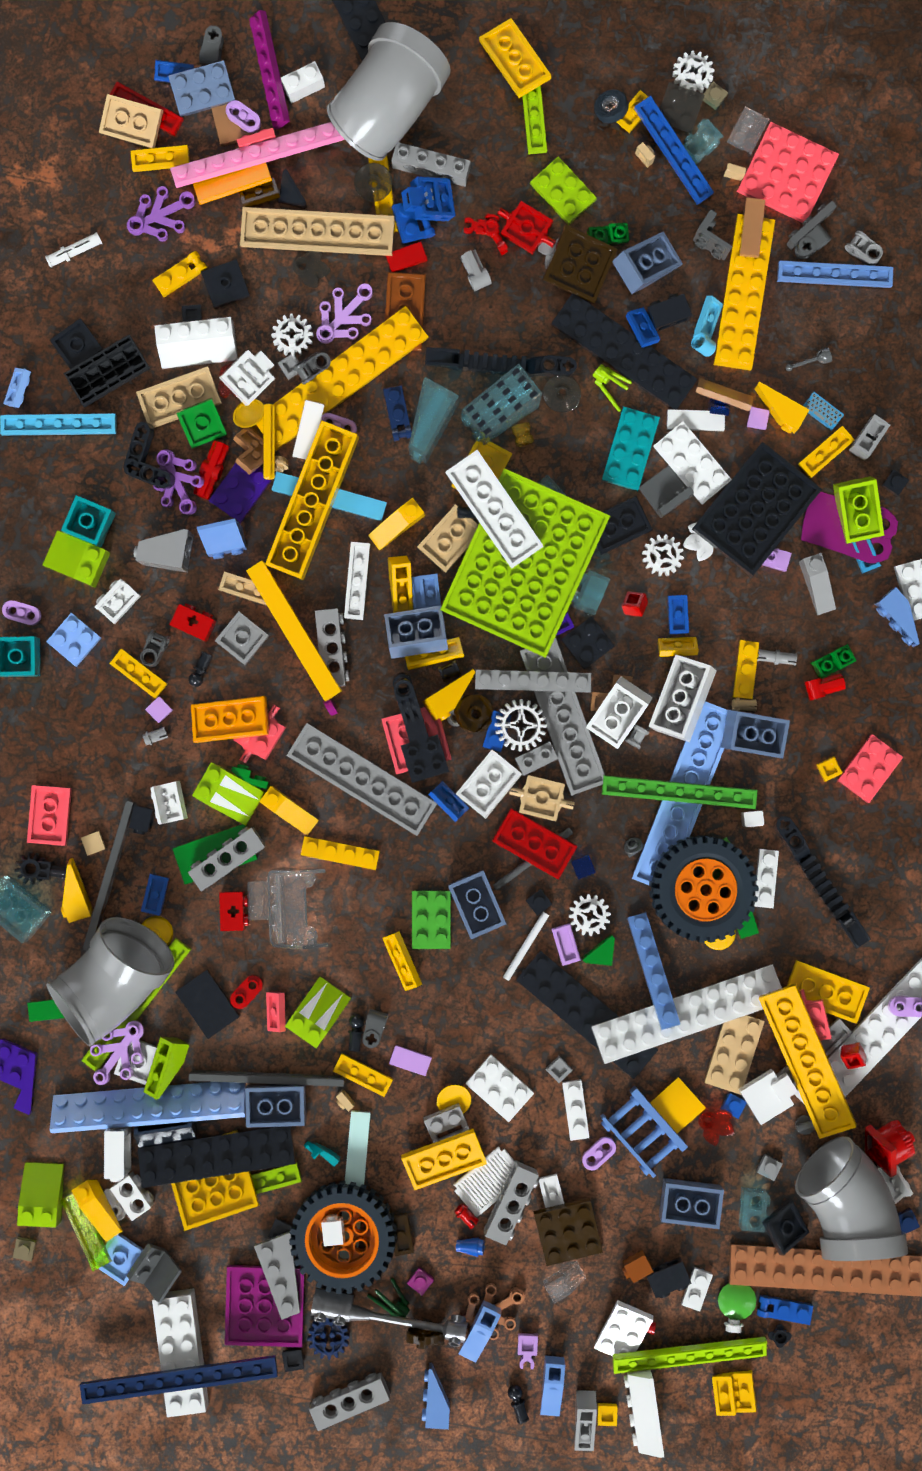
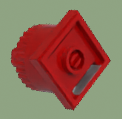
[865,1120,915,1178]

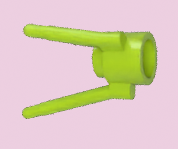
[593,364,632,412]

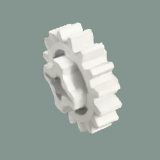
[672,51,714,95]
[271,314,314,356]
[642,534,684,576]
[568,894,611,936]

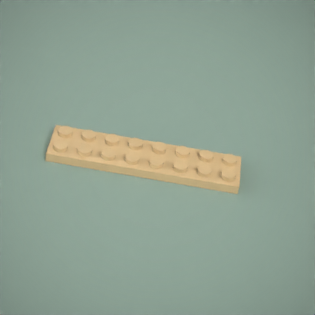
[240,207,395,256]

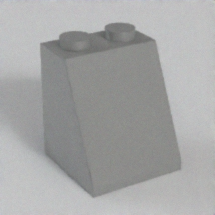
[134,529,194,573]

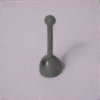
[785,347,832,371]

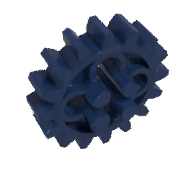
[307,1318,350,1360]

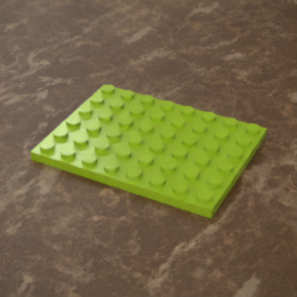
[440,468,610,658]

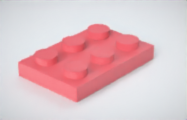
[837,734,903,803]
[27,785,72,846]

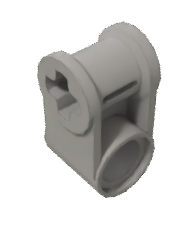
[845,231,883,266]

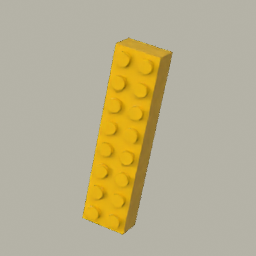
[265,420,359,580]

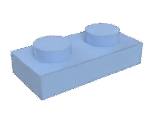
[3,368,31,408]

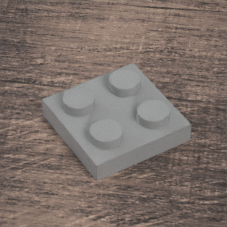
[215,611,269,665]

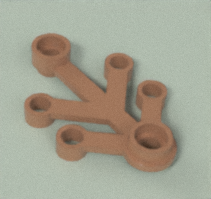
[464,1283,525,1340]

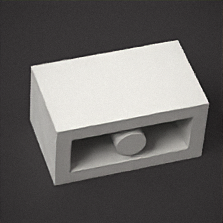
[281,61,325,104]

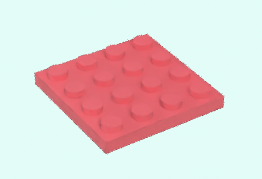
[737,122,839,223]

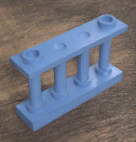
[601,1085,688,1178]

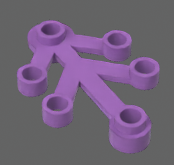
[127,186,196,242]
[153,449,204,515]

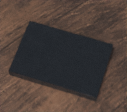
[597,496,653,555]
[175,969,240,1039]

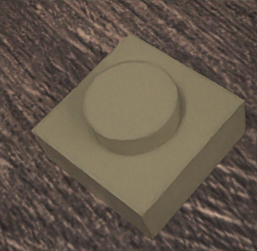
[701,81,728,110]
[13,1237,37,1261]

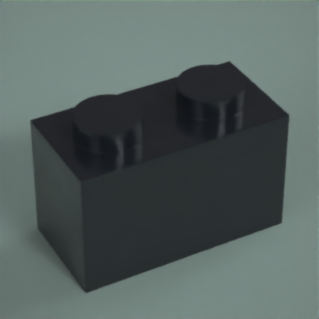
[646,293,692,332]
[647,1257,692,1298]

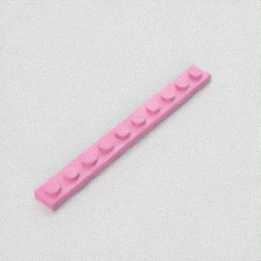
[170,122,345,188]

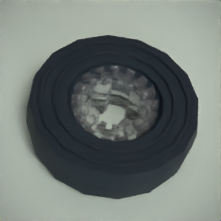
[594,89,628,124]

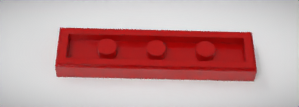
[109,82,184,136]

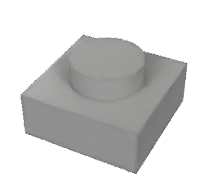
[756,1154,783,1181]

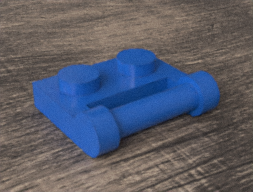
[391,203,436,243]

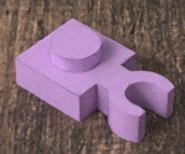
[517,1333,538,1369]

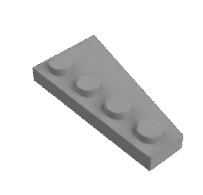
[254,1231,301,1319]

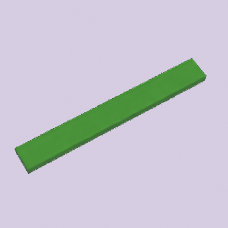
[602,775,757,809]

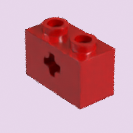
[169,603,217,642]
[219,891,249,931]

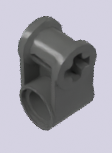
[199,26,224,65]
[794,224,832,260]
[292,352,331,384]
[140,629,171,668]
[362,1009,388,1048]

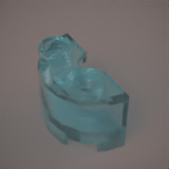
[683,118,724,164]

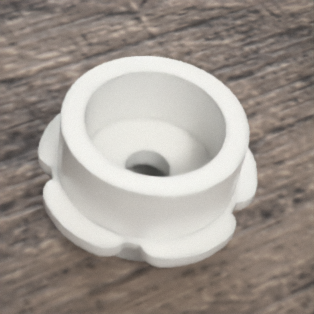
[724,1318,743,1333]

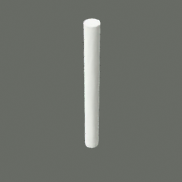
[503,912,549,981]

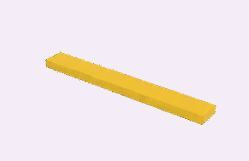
[246,560,342,701]

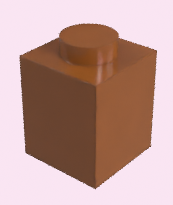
[622,1250,654,1283]

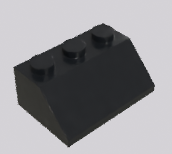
[134,1121,197,1148]

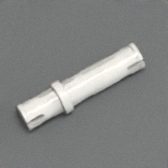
[45,232,103,267]

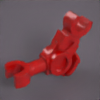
[464,214,508,255]

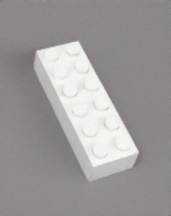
[152,1288,209,1417]

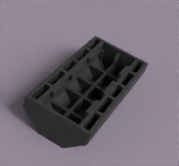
[63,334,150,408]

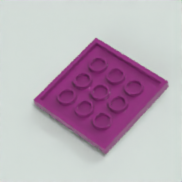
[225,1265,305,1347]

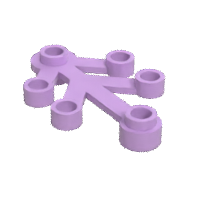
[316,283,373,344]
[90,1021,144,1085]

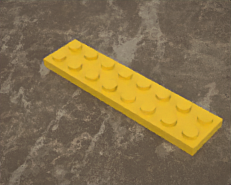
[713,214,775,371]
[759,983,857,1139]

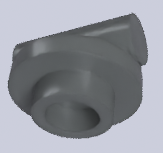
[624,837,644,858]
[795,1115,815,1135]

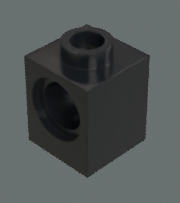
[129,805,155,835]

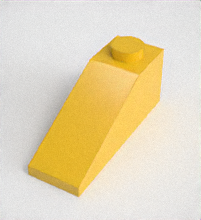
[755,381,809,434]
[368,498,425,551]
[388,556,413,613]
[422,669,475,721]
[259,786,319,836]
[61,858,93,923]
[71,1180,123,1242]

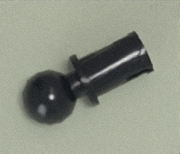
[188,651,213,687]
[348,1014,364,1051]
[507,1385,529,1424]

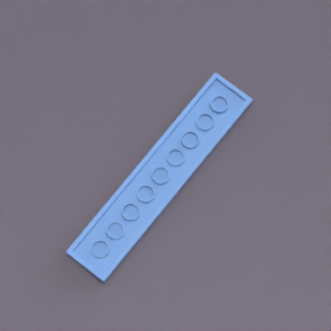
[631,701,728,885]
[50,1082,246,1133]

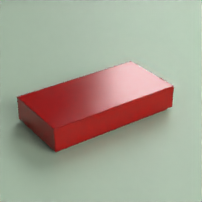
[386,241,427,272]

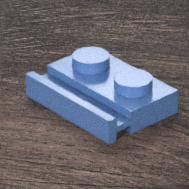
[411,574,441,610]

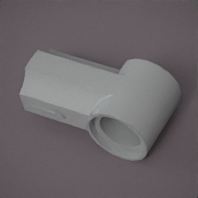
[461,250,492,291]

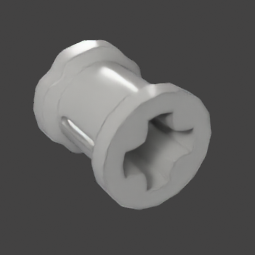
[625,724,649,749]

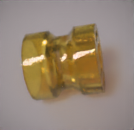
[511,422,534,447]

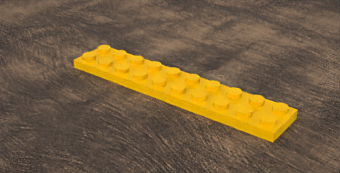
[256,306,429,451]

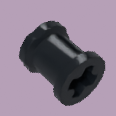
[437,660,461,682]

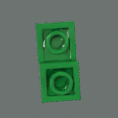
[587,223,630,246]
[811,644,857,679]
[231,764,270,789]

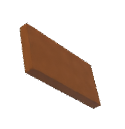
[385,272,426,351]

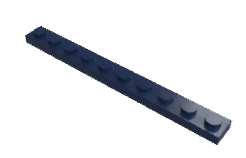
[80,1355,278,1405]

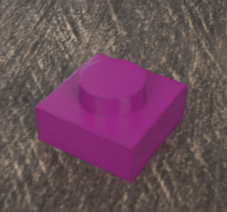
[407,1267,434,1295]

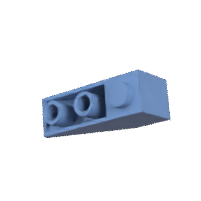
[875,587,920,647]
[458,1300,501,1363]
[540,1356,565,1416]
[422,1363,450,1430]

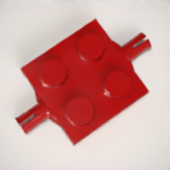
[498,201,556,255]

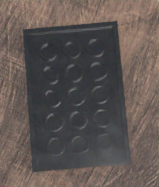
[692,441,822,577]

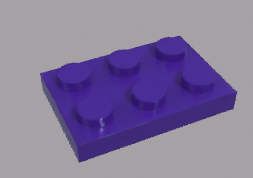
[208,463,271,524]

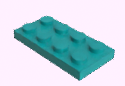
[601,406,660,491]

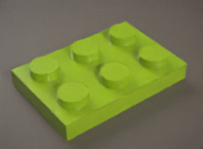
[530,156,597,226]

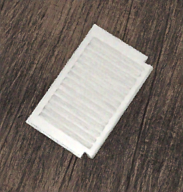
[453,1147,515,1218]

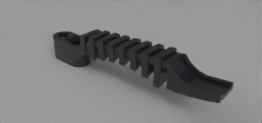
[425,347,577,379]
[774,817,871,949]

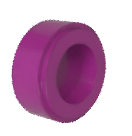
[323,698,339,716]

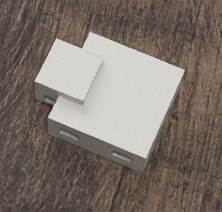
[219,350,275,406]
[738,1069,798,1125]

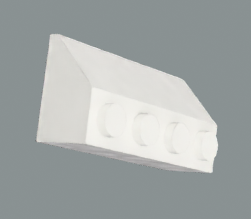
[154,317,238,369]
[624,1370,664,1458]

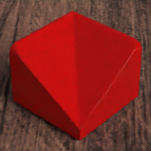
[622,592,648,617]
[840,1042,867,1069]

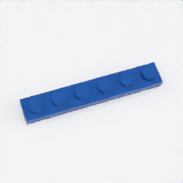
[634,96,714,205]

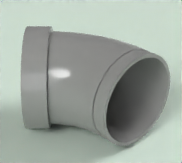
[327,22,451,161]
[46,917,174,1047]
[795,1136,908,1261]

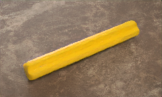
[263,404,275,480]

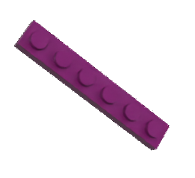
[249,10,290,129]

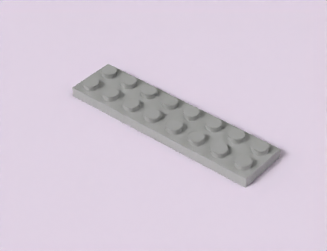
[520,638,605,796]
[286,723,437,836]

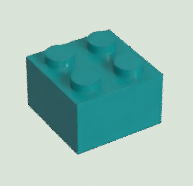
[61,495,116,548]
[0,636,41,677]

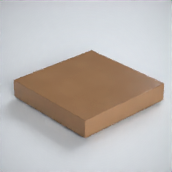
[211,99,257,147]

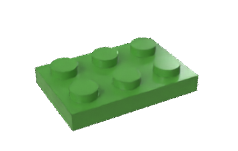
[412,891,451,949]

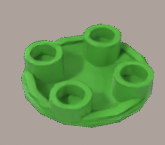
[717,1283,756,1320]

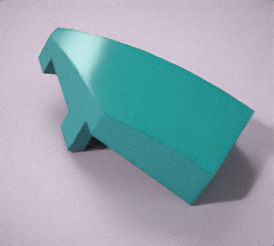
[304,1141,340,1167]

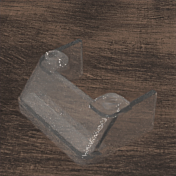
[267,868,328,950]

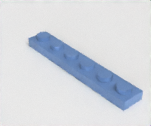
[777,261,893,288]
[627,913,680,1030]

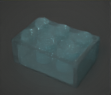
[0,875,52,944]

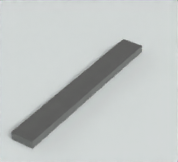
[83,801,137,950]
[189,1070,345,1087]

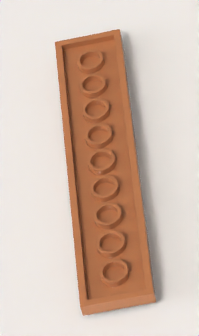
[729,1244,922,1297]

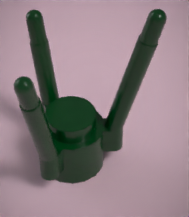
[367,1278,410,1318]

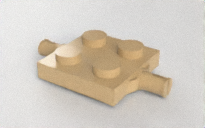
[509,775,575,821]

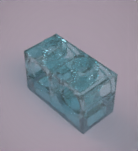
[738,1187,770,1233]

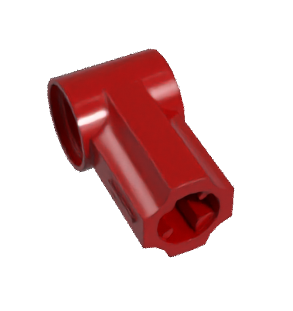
[804,674,846,701]

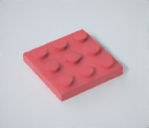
[381,707,452,775]

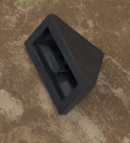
[278,169,307,209]

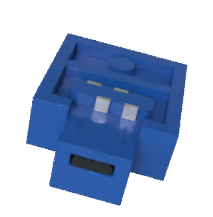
[401,176,456,221]

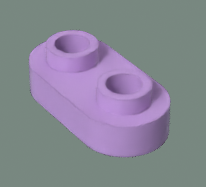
[226,100,261,133]
[320,413,357,434]
[2,600,41,625]
[888,996,922,1017]
[582,1136,616,1170]

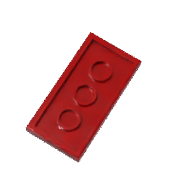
[492,808,578,880]

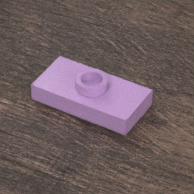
[762,548,792,572]

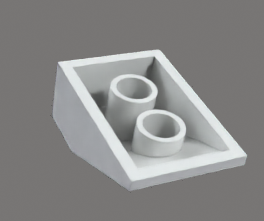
[586,676,653,749]

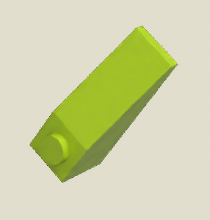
[143,1037,190,1099]

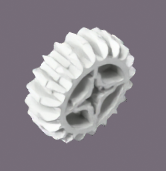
[494,699,547,751]

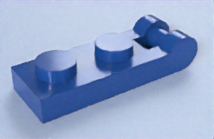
[757,1295,813,1325]

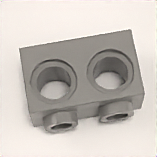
[849,414,890,461]
[515,742,558,776]

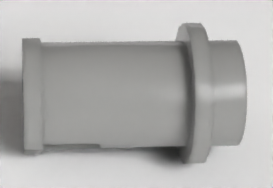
[142,727,168,746]

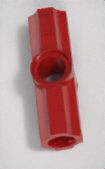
[193,440,230,500]

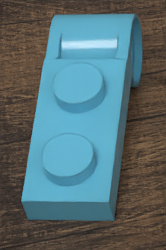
[691,296,723,357]

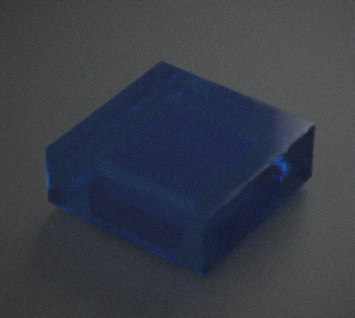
[709,398,730,416]
[571,855,596,880]

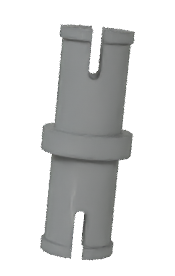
[757,649,797,666]

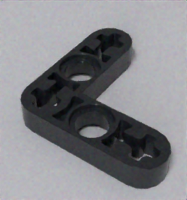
[123,422,175,489]

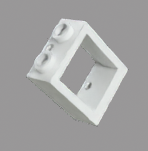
[104,1127,131,1182]

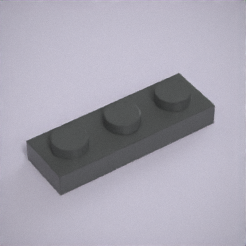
[786,201,837,250]

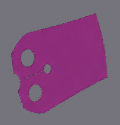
[801,492,898,563]

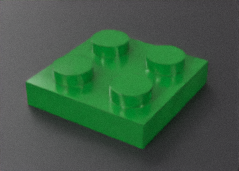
[176,398,227,448]

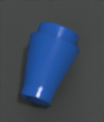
[456,1237,485,1257]

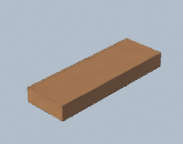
[739,197,765,258]
[696,378,754,411]

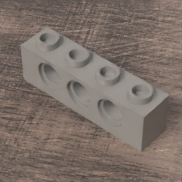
[392,142,471,187]
[315,609,349,687]
[188,827,266,891]
[483,1161,540,1245]
[309,1372,390,1431]

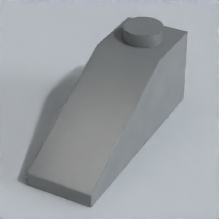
[799,553,836,615]
[574,1390,597,1451]

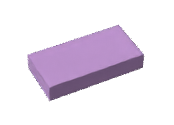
[551,923,581,966]
[389,1045,432,1076]

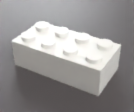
[649,655,717,742]

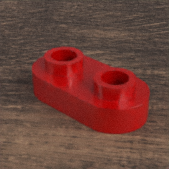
[230,975,263,1009]

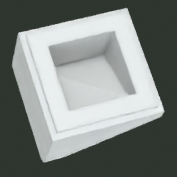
[741,811,764,827]

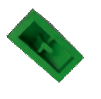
[581,934,615,966]

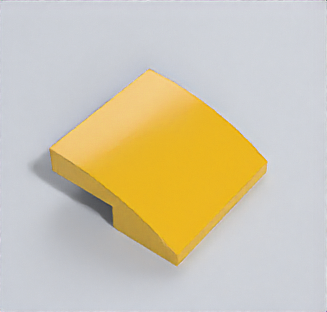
[650,1077,706,1134]
[712,1371,757,1416]

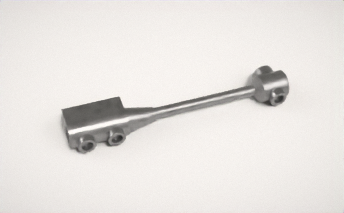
[311,1289,468,1347]

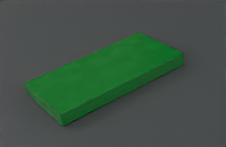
[173,824,258,885]

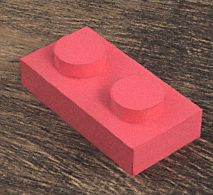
[236,128,276,148]
[266,992,286,1032]

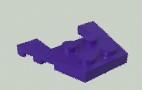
[0,1038,37,1115]

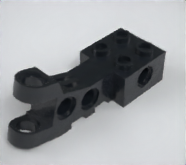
[393,672,449,783]

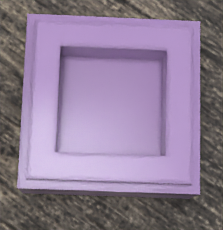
[746,407,770,430]
[145,696,173,723]

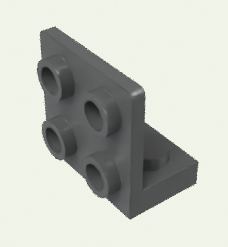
[693,209,732,261]
[639,466,694,518]
[126,1243,182,1303]

